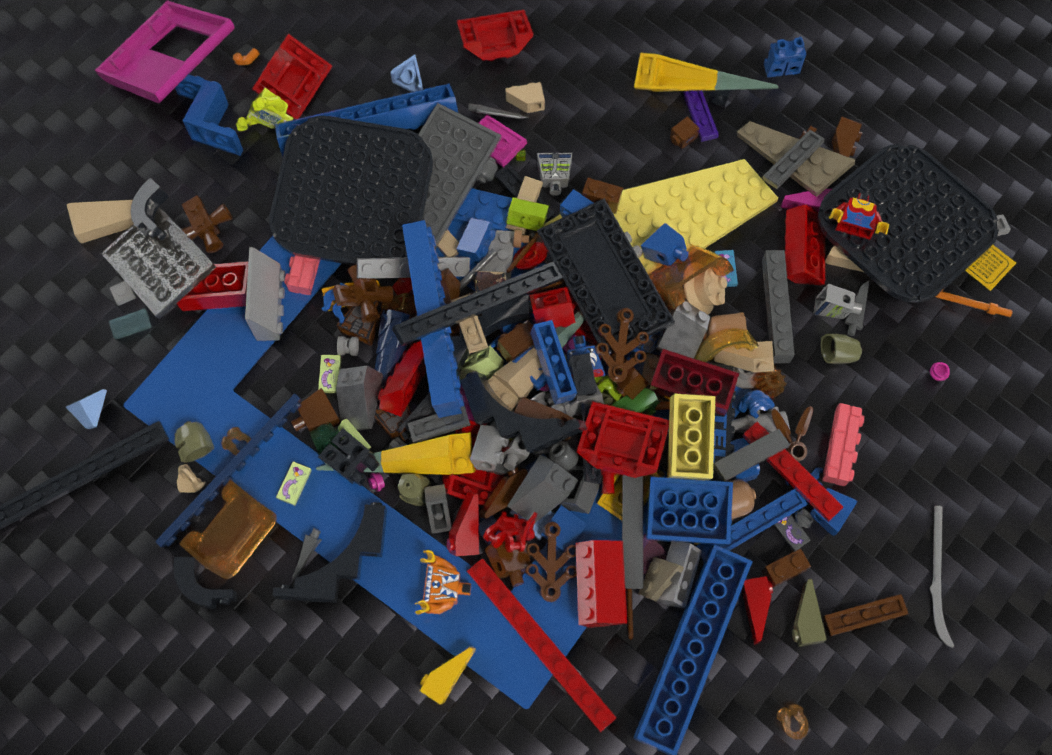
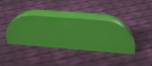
[610,388,660,416]

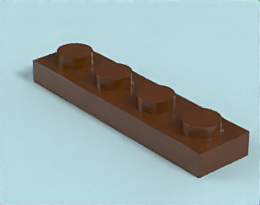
[823,594,909,636]

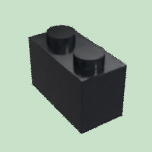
[570,353,597,396]

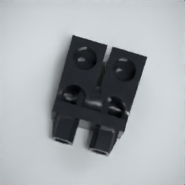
[318,428,380,486]

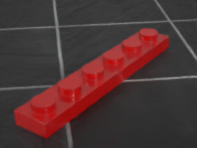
[742,421,843,522]

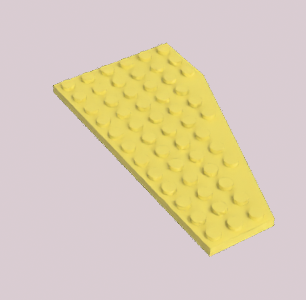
[544,159,778,282]

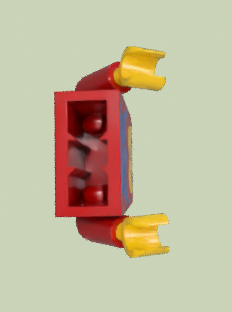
[829,193,889,240]

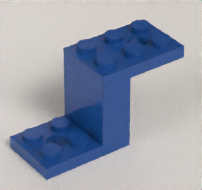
[175,74,243,156]

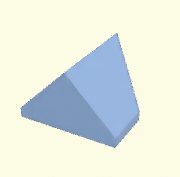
[390,54,423,92]
[66,389,107,429]

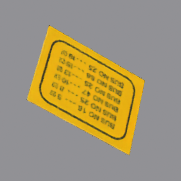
[965,245,1016,291]

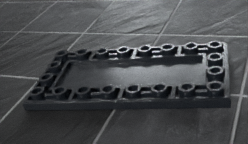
[537,198,675,355]

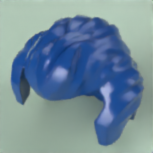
[737,390,775,419]

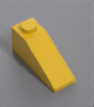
[420,647,476,705]

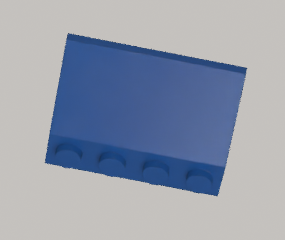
[646,477,733,545]

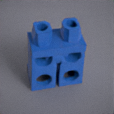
[764,37,806,78]

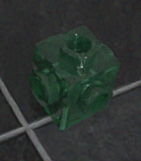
[309,423,342,455]

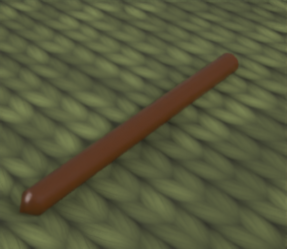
[506,233,539,273]
[627,588,633,640]

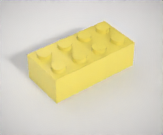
[667,394,715,481]

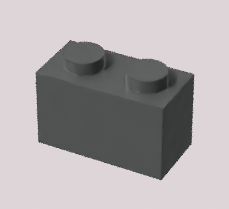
[424,484,451,534]

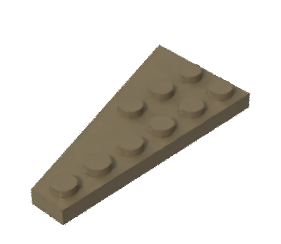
[737,121,855,197]

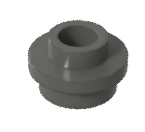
[795,509,813,528]

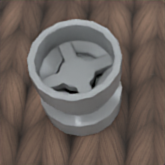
[337,336,359,356]

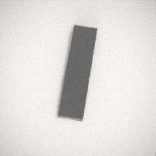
[763,130,824,189]
[713,429,790,482]

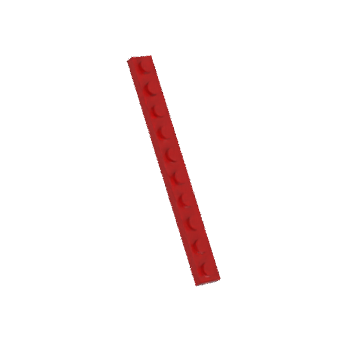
[467,558,616,732]

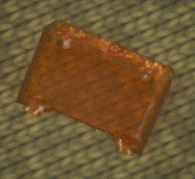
[648,246,734,310]
[180,480,277,579]

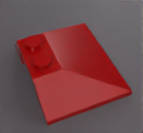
[457,10,533,61]
[252,34,332,120]
[577,401,669,478]
[442,420,504,506]

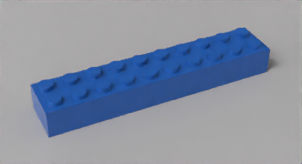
[275,84,458,157]
[402,220,464,418]
[633,544,752,755]

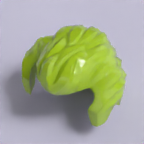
[594,375,622,404]

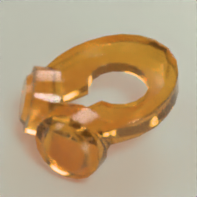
[222,427,251,456]
[777,704,809,740]

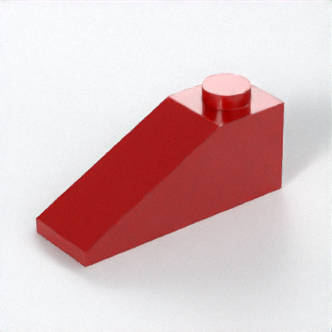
[447,492,479,556]
[741,576,773,644]

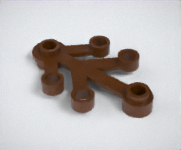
[595,308,649,383]
[525,522,577,602]

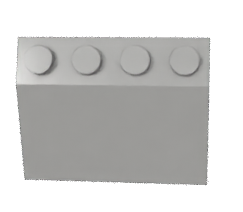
[245,247,286,341]

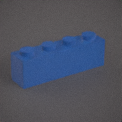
[530,320,577,405]

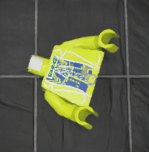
[236,88,293,131]

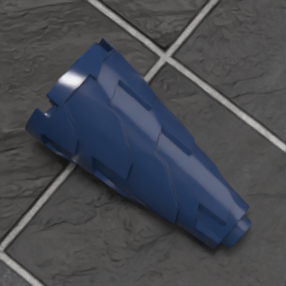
[374,310,410,387]

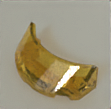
[694,328,759,363]

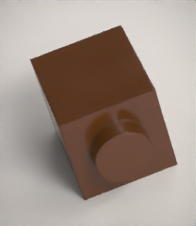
[670,116,700,149]

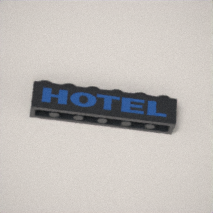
[710,363,736,480]

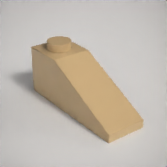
[713,341,774,372]

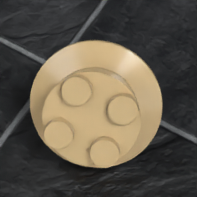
[677,264,727,315]

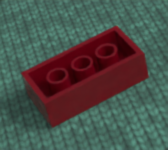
[650,349,739,416]

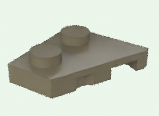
[638,557,684,601]

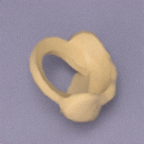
[177,464,206,493]

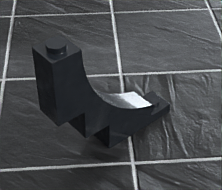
[451,295,533,376]
[460,371,587,453]
[273,502,387,603]

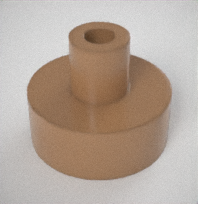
[513,229,529,248]

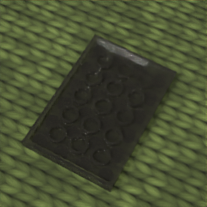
[102,207,216,319]

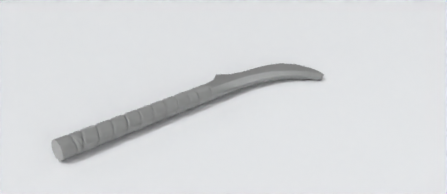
[929,506,954,648]

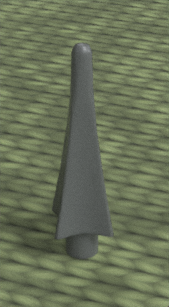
[292,528,322,580]

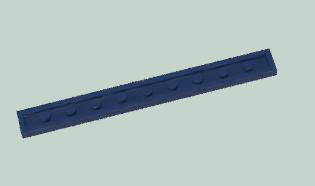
[155,393,302,547]

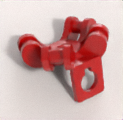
[483,511,538,552]

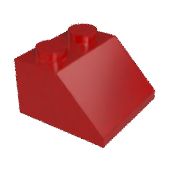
[530,287,576,328]

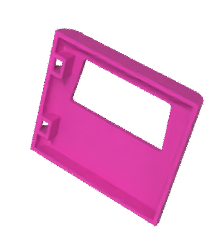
[95,1,235,103]

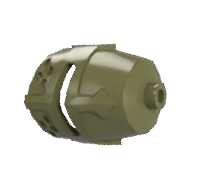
[821,334,862,364]
[175,421,214,463]
[398,473,432,506]

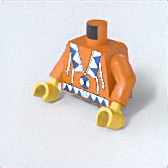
[415,550,471,615]

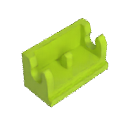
[507,198,549,231]

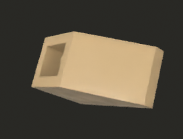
[506,83,545,113]

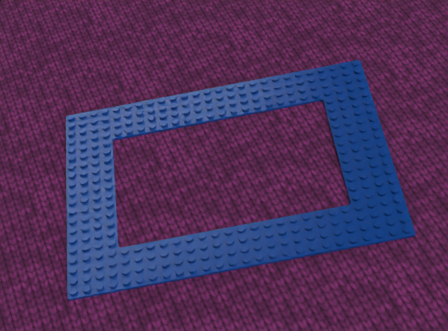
[124,221,752,709]

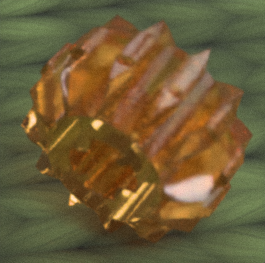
[753,365,787,398]

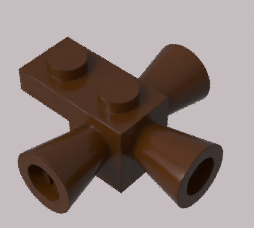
[175,195,233,253]
[332,265,393,323]

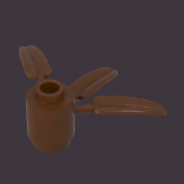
[771,406,813,461]

